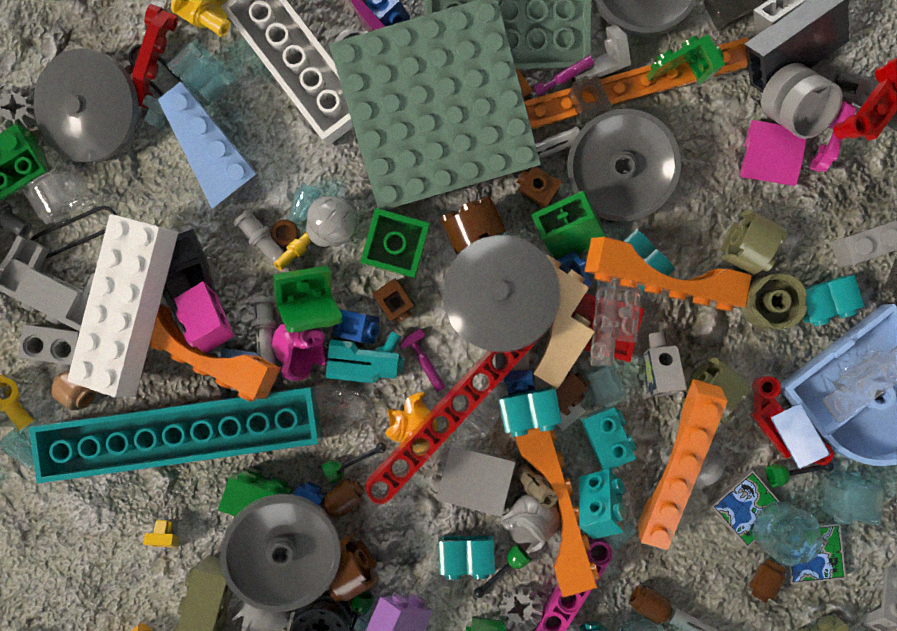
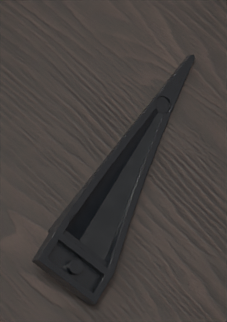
[162,229,239,398]

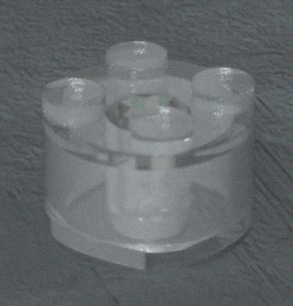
[23,165,95,225]

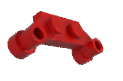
[132,4,178,109]
[833,58,897,141]
[749,376,833,465]

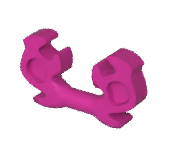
[809,101,857,172]

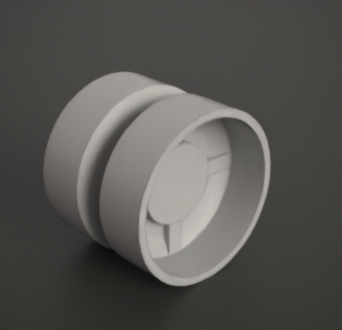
[761,63,843,139]

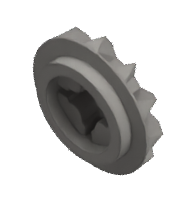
[0,86,36,129]
[499,586,543,631]

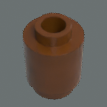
[322,478,365,518]
[748,558,787,603]
[628,585,673,625]

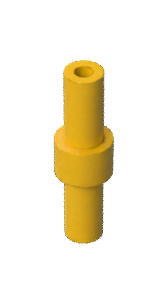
[274,232,312,271]

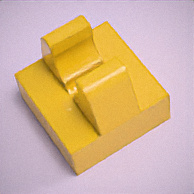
[143,520,180,548]

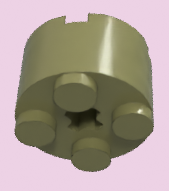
[721,209,788,274]
[741,273,807,330]
[682,358,750,424]

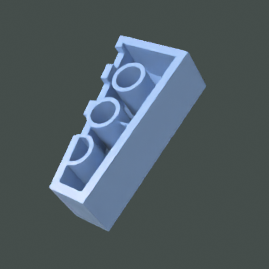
[158,82,257,209]

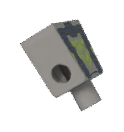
[642,332,687,398]

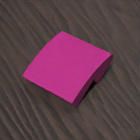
[739,119,806,186]

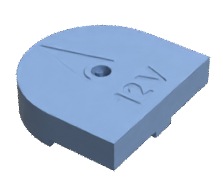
[780,304,897,466]

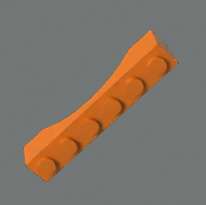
[584,237,752,312]
[149,303,281,402]
[637,379,728,550]
[515,427,599,597]

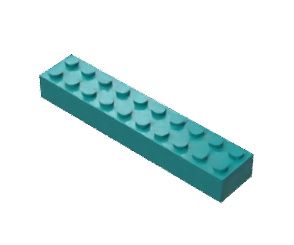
[29,386,323,484]

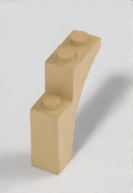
[532,255,594,389]

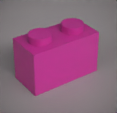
[174,282,235,353]

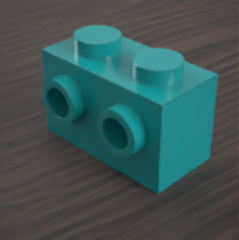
[580,405,637,470]
[579,469,626,539]

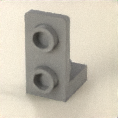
[574,25,631,84]
[863,567,897,631]

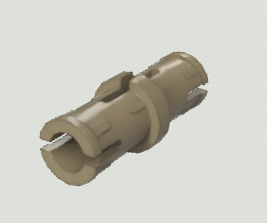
[515,465,557,508]

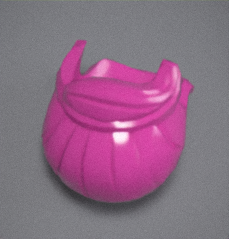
[272,324,327,381]

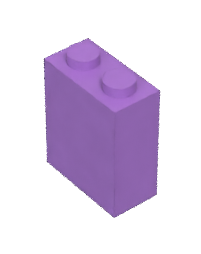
[366,594,433,631]

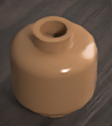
[51,370,96,411]

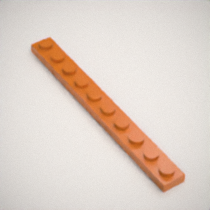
[524,37,749,130]

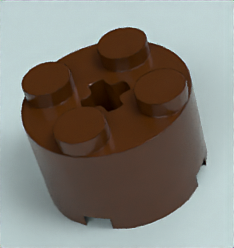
[440,196,506,254]
[329,533,379,602]

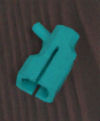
[326,332,405,383]

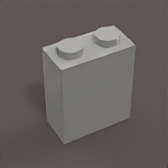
[432,442,515,517]

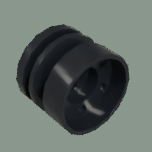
[289,589,352,631]

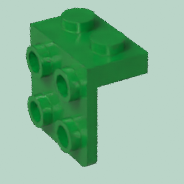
[646,34,725,85]
[273,265,343,332]

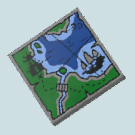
[709,469,789,549]
[782,522,846,585]

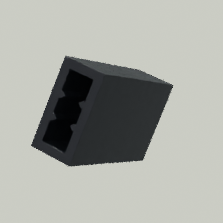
[745,0,849,93]

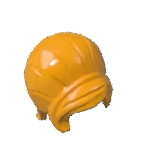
[385,392,438,452]

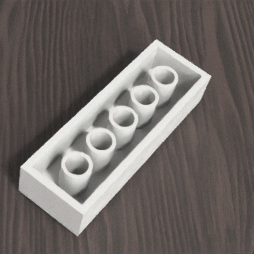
[221,0,353,147]
[67,214,178,397]

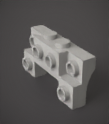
[0,235,95,331]

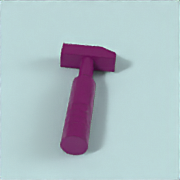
[534,55,595,97]
[400,329,446,392]

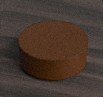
[271,219,300,248]

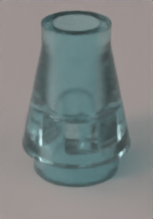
[287,182,322,225]
[0,428,34,469]

